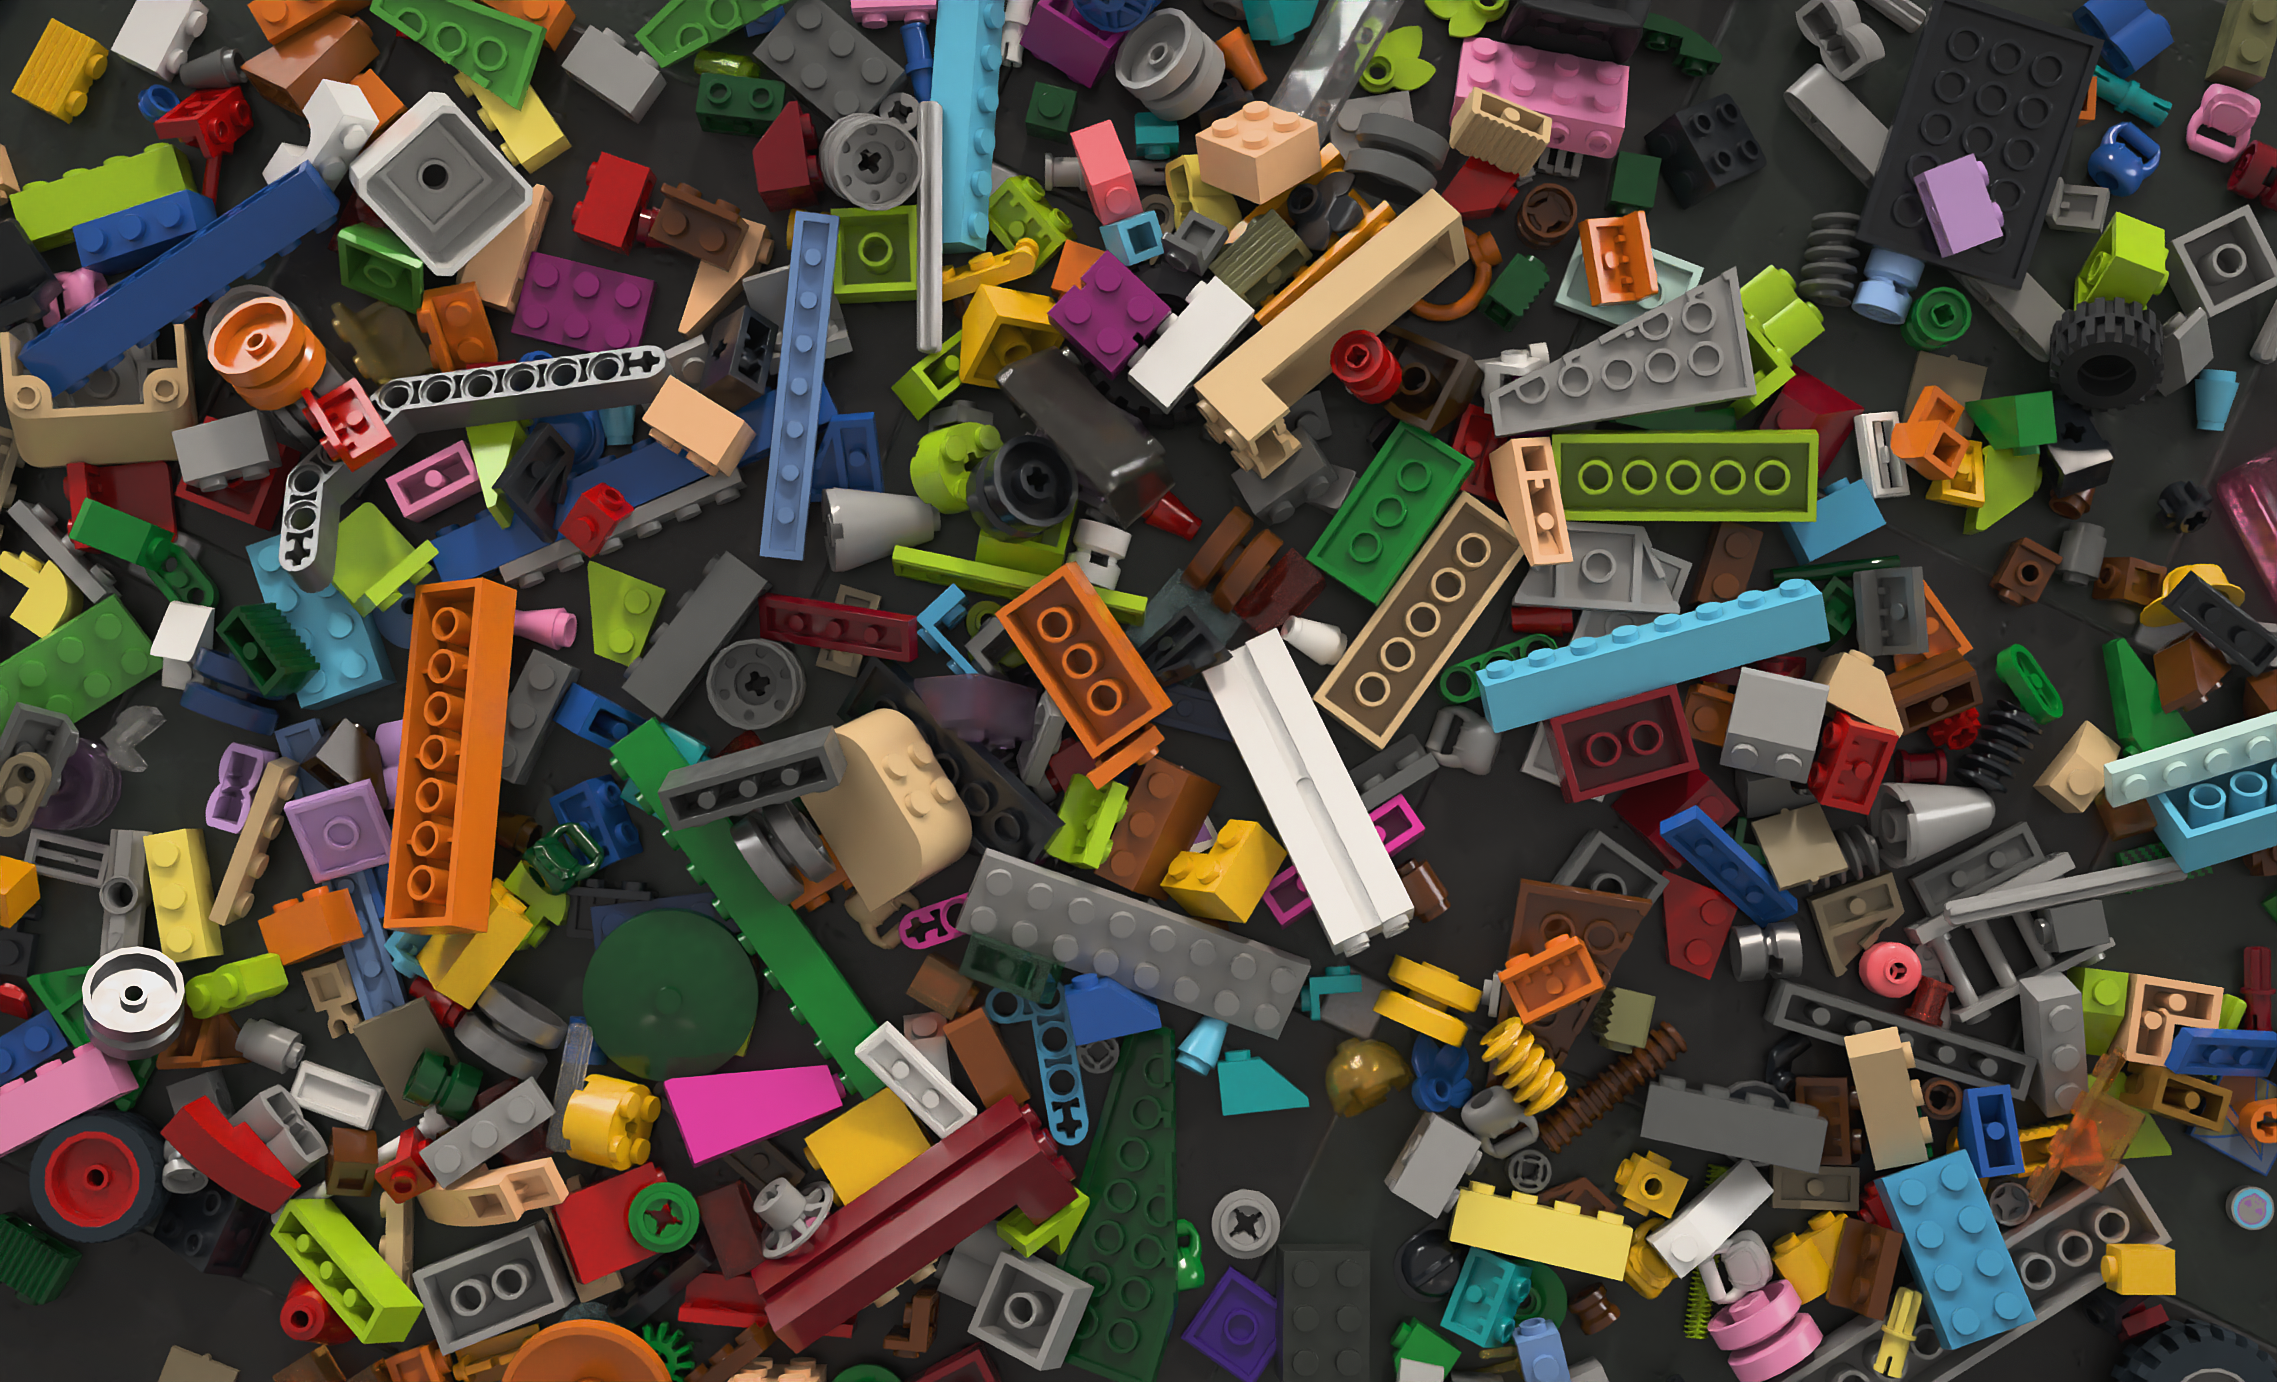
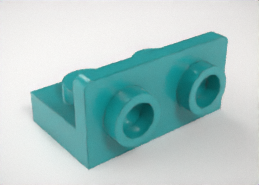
[1440,1246,1533,1349]

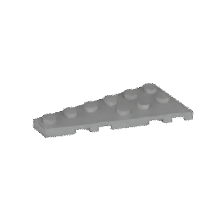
[1489,266,1757,439]

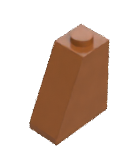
[240,11,380,119]
[942,1003,1032,1109]

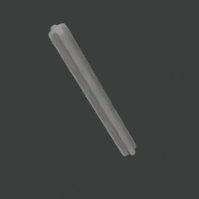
[917,101,943,354]
[1943,857,2188,927]

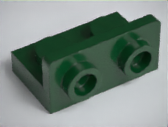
[695,72,786,138]

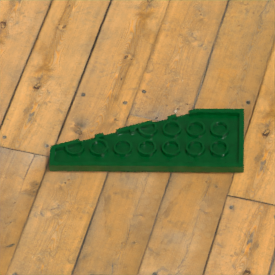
[1055,1026,1178,1382]

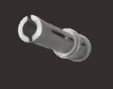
[1045,153,1172,191]

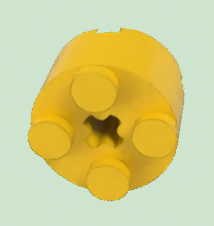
[562,1074,661,1171]

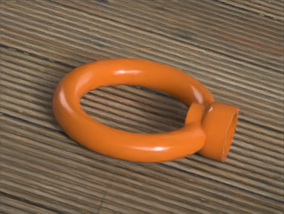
[1408,226,1503,321]

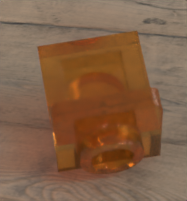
[2094,786,2158,842]

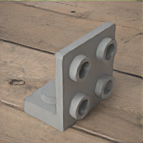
[742,265,853,375]

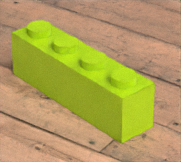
[9,143,198,252]
[270,1199,424,1344]

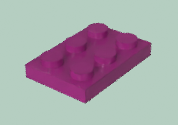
[511,251,657,353]

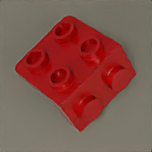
[63,461,178,554]

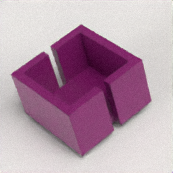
[1047,249,1172,381]

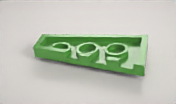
[370,0,547,111]
[634,0,792,68]

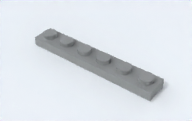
[499,466,748,589]

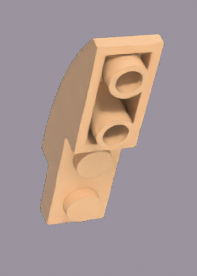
[416,1157,569,1227]

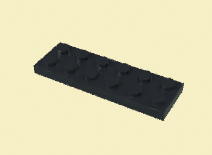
[836,656,1066,865]

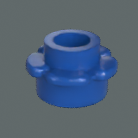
[138,85,180,123]

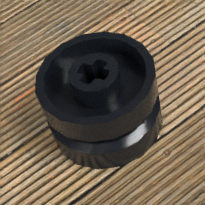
[966,434,1078,544]

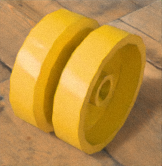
[1372,954,1484,1048]

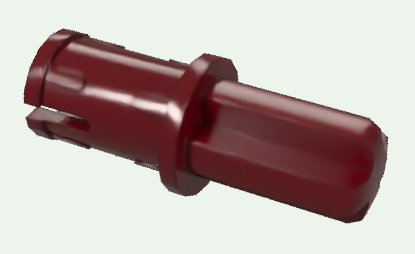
[2240,946,2276,1031]

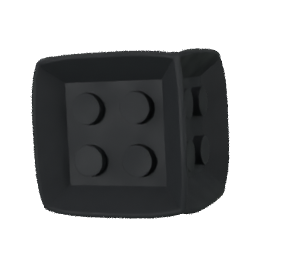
[1501,0,1652,64]

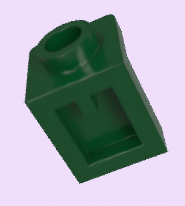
[1814,575,1857,652]

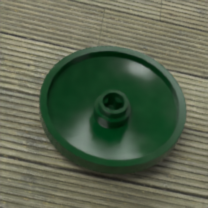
[583,908,759,1082]

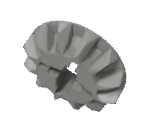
[1211,1189,1280,1259]

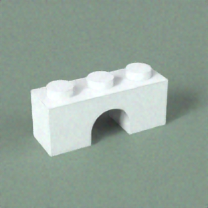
[262,79,380,191]

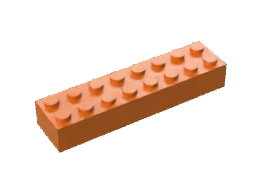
[383,577,517,935]

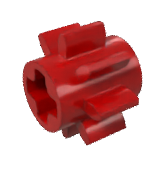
[1926,707,1982,750]

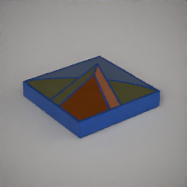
[2185,1075,2277,1177]

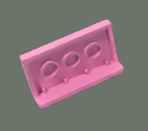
[1449,37,1629,159]

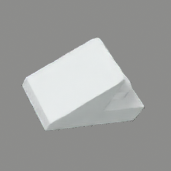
[150,601,215,690]

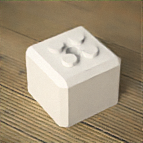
[349,92,533,276]

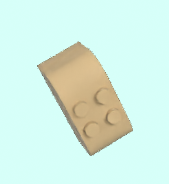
[799,708,972,913]

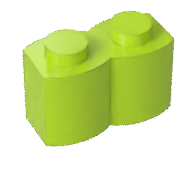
[1740,264,1825,358]
[184,953,289,1019]

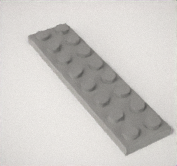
[956,848,1311,1040]

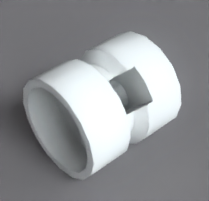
[1066,519,1132,591]

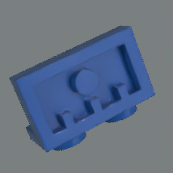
[549,774,643,871]

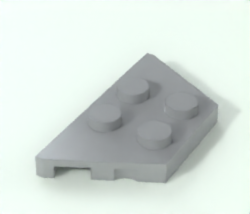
[1512,521,1680,615]

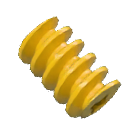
[1479,1016,1568,1117]

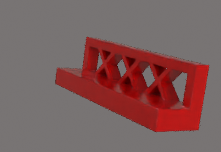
[678,1270,859,1338]

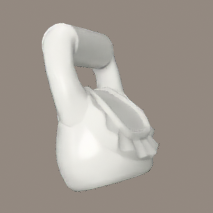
[1697,1230,1773,1304]

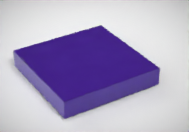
[1181,1265,1277,1382]

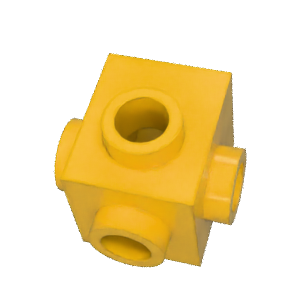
[1615,1150,1689,1219]

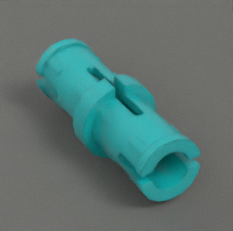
[2093,65,2172,128]

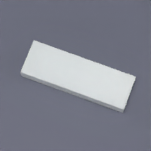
[855,1021,977,1140]

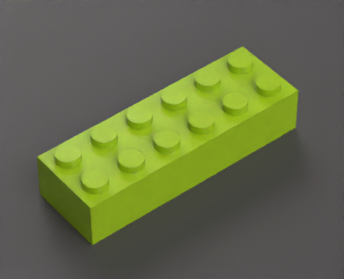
[1552,429,1819,522]

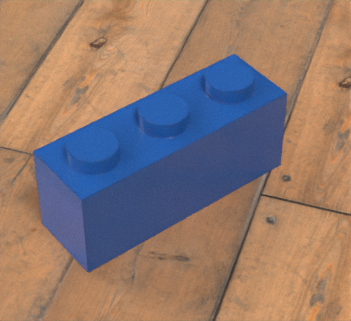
[72,189,217,276]

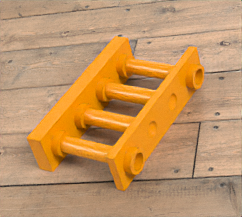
[1213,142,1398,327]

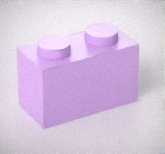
[1913,153,2004,258]

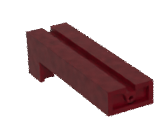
[750,1094,1079,1354]

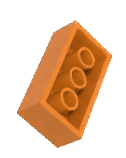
[995,561,1173,759]

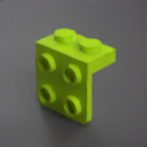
[331,502,439,618]

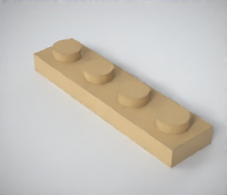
[209,756,300,926]

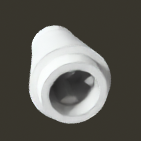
[1281,615,1347,665]

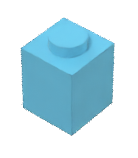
[1099,210,1164,266]

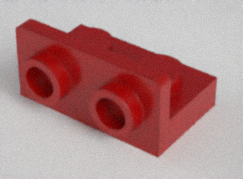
[153,86,254,159]
[1807,710,1899,815]

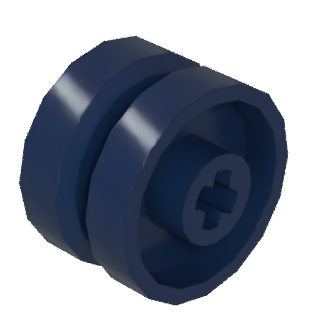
[179,647,288,736]

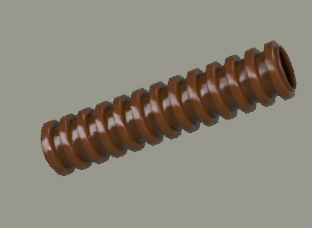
[1537,1021,1688,1154]

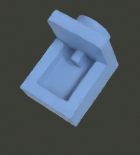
[1512,1318,1571,1382]

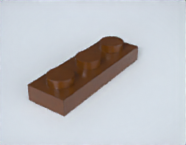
[683,1321,779,1382]

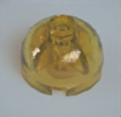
[1325,1037,1414,1118]

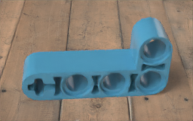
[985,976,1089,1145]

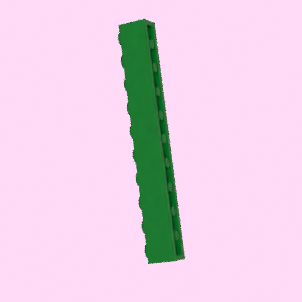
[609,717,886,1101]

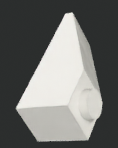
[1645,1158,1774,1279]

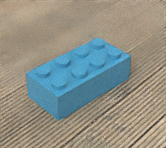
[1873,1149,2037,1350]

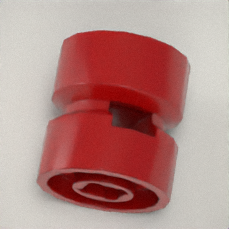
[1330,329,1402,404]

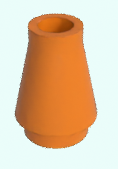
[1215,26,1268,91]

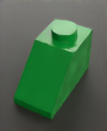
[1965,391,2057,457]
[68,497,174,572]
[1390,1317,1462,1379]

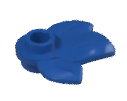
[1411,1033,1474,1113]

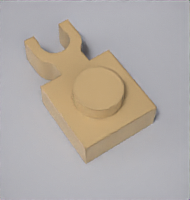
[301,958,362,1039]

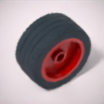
[29,1109,172,1243]

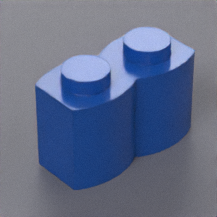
[2072,0,2174,79]

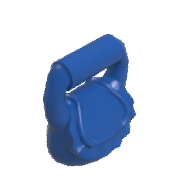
[2087,121,2161,197]

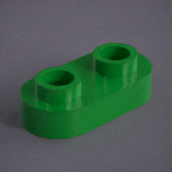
[145,542,219,609]
[1996,644,2063,725]

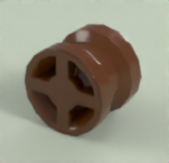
[1567,1282,1621,1335]

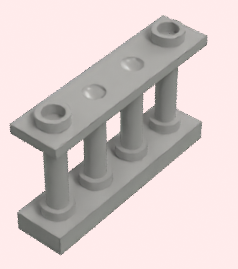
[1903,852,2116,1025]

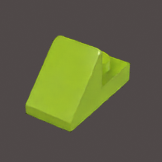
[996,1187,1090,1258]

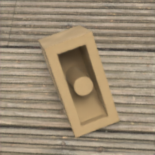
[2032,720,2121,813]

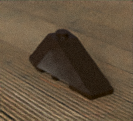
[1377,324,1485,434]

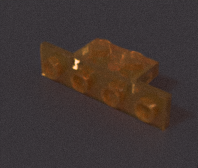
[2026,1046,2146,1208]

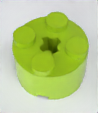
[910,422,1003,514]

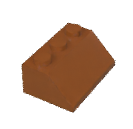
[1092,755,1221,901]

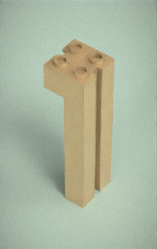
[1193,188,1469,480]

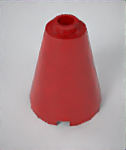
[280,1271,356,1345]

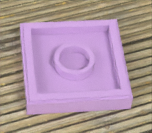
[283,778,392,884]

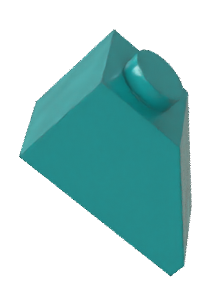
[1242,0,1319,46]
[1217,1049,1309,1116]

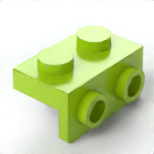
[1045,773,1129,869]

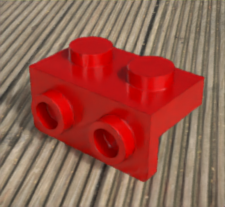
[300,377,398,472]

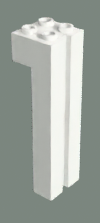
[1201,628,1414,957]

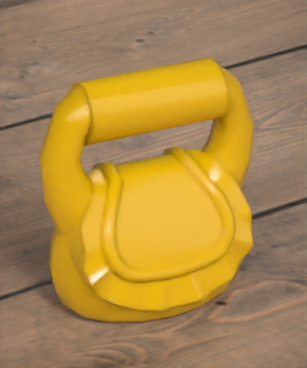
[1623,1217,1678,1300]

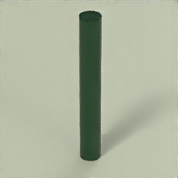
[1770,555,1901,586]

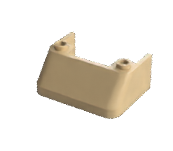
[0,324,198,468]

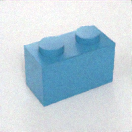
[1777,477,1886,566]

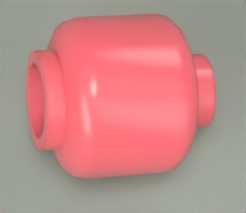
[1859,942,1922,998]

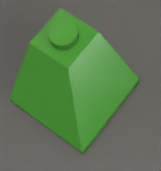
[337,222,424,315]

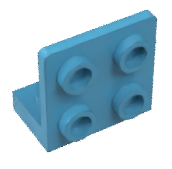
[917,583,985,687]

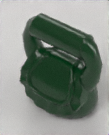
[522,822,605,896]

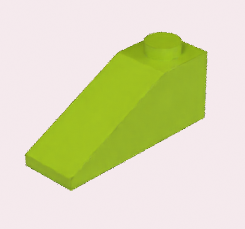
[466,419,533,529]

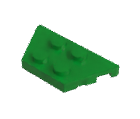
[26,965,159,1111]

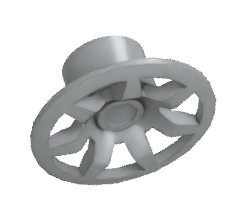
[753,1178,833,1259]

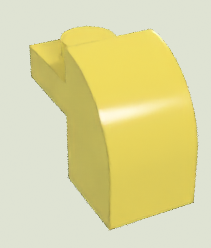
[0,550,84,638]

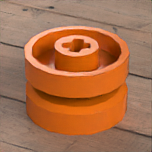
[208,297,326,411]

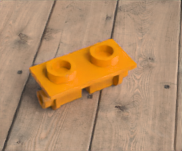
[453,1323,540,1382]

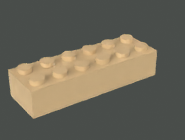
[1311,490,1524,751]

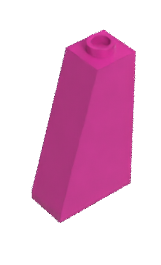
[663,1065,846,1168]

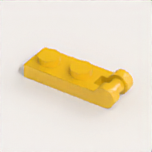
[942,238,1039,302]

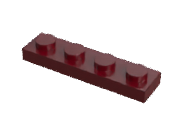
[758,592,918,663]

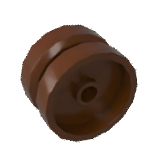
[1180,506,1284,616]

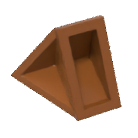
[156,998,252,1070]

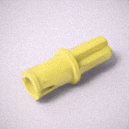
[1873,1287,1923,1378]

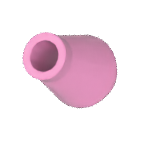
[513,608,577,650]

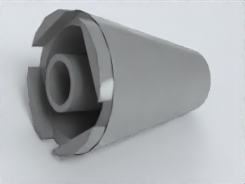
[821,487,941,572]
[1867,782,1995,869]

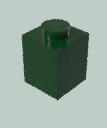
[1025,81,1078,145]
[1604,151,1662,217]

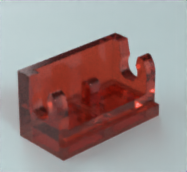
[1233,548,1327,636]

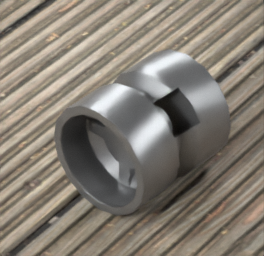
[1729,921,1803,982]

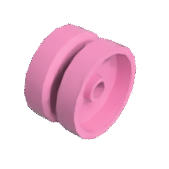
[1707,1279,1823,1382]

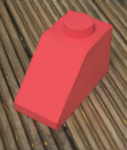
[1070,120,1144,226]

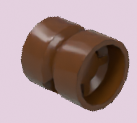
[1514,183,1577,250]

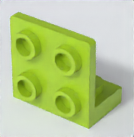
[1727,313,1796,421]

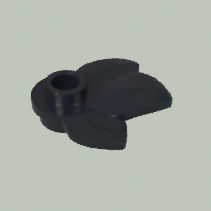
[1287,171,1363,251]

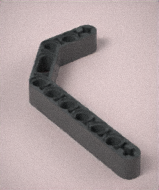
[279,345,678,593]

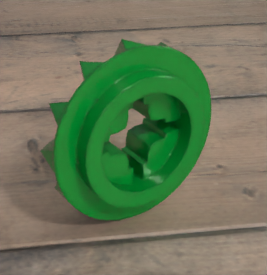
[628,1182,699,1253]

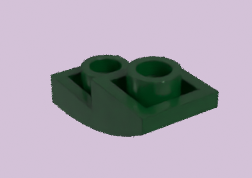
[1640,12,1723,77]

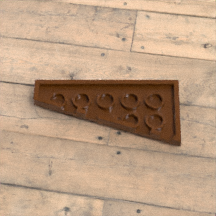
[1485,878,1653,1135]

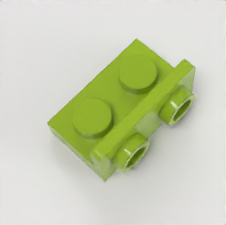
[988,175,1078,275]

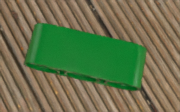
[1435,634,1558,705]

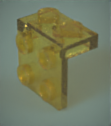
[331,300,435,387]

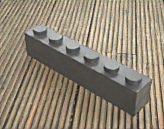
[1763,978,2037,1101]

